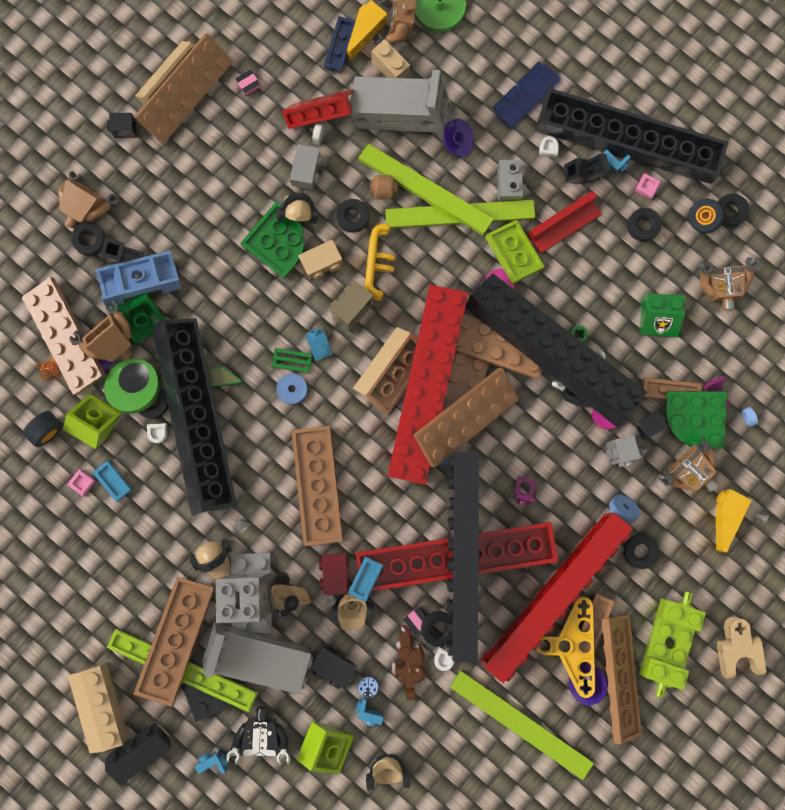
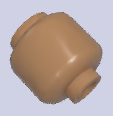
[370,175,397,199]

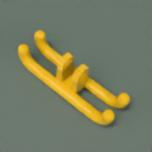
[365,224,395,301]

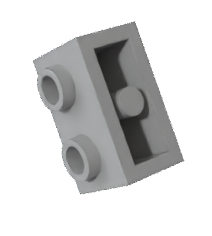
[290,144,323,190]
[497,160,526,202]
[606,435,640,467]

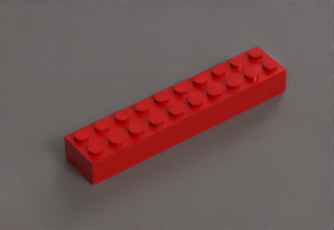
[387,285,468,485]
[481,513,633,684]
[355,522,558,591]

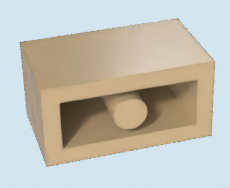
[371,39,410,78]
[298,240,343,280]

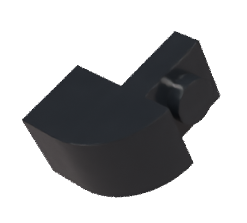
[564,153,609,184]
[100,237,144,265]

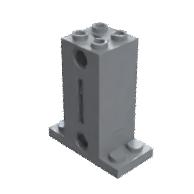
[350,70,452,140]
[216,553,272,633]
[202,620,313,694]

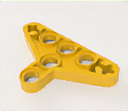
[536,597,595,698]

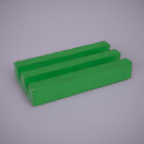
[271,348,313,373]

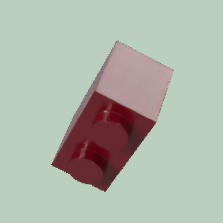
[319,553,348,595]

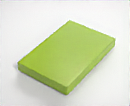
[485,220,545,285]

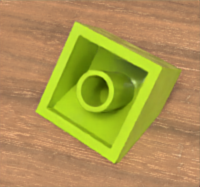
[63,394,122,449]
[297,722,354,774]

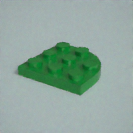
[240,201,305,280]
[665,391,727,449]

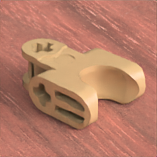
[717,616,766,679]

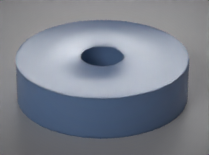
[276,374,308,405]
[609,495,640,524]

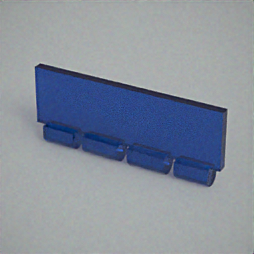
[493,61,561,130]

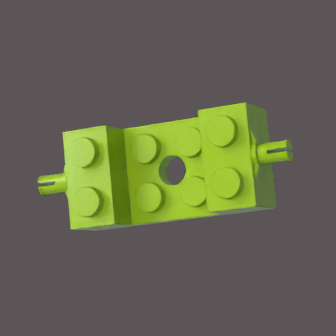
[639,591,706,698]

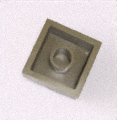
[330,281,374,332]

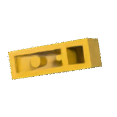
[347,0,387,61]
[715,489,752,553]

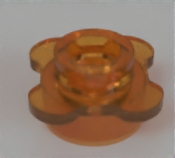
[37,358,59,380]

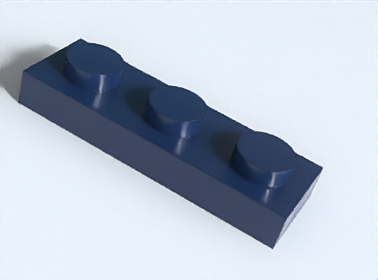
[324,16,356,74]

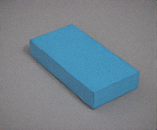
[93,460,133,502]
[348,556,383,602]

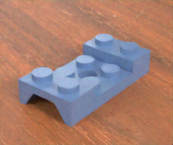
[95,250,182,307]

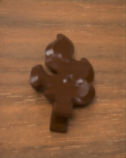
[392,625,426,700]

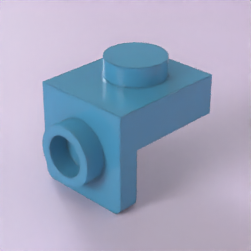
[604,150,631,174]
[306,329,333,361]
[355,697,383,727]
[195,750,229,774]

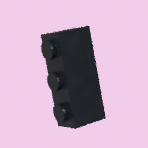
[105,722,171,786]

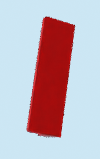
[282,89,354,129]
[528,191,601,253]

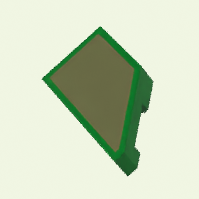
[208,366,243,388]

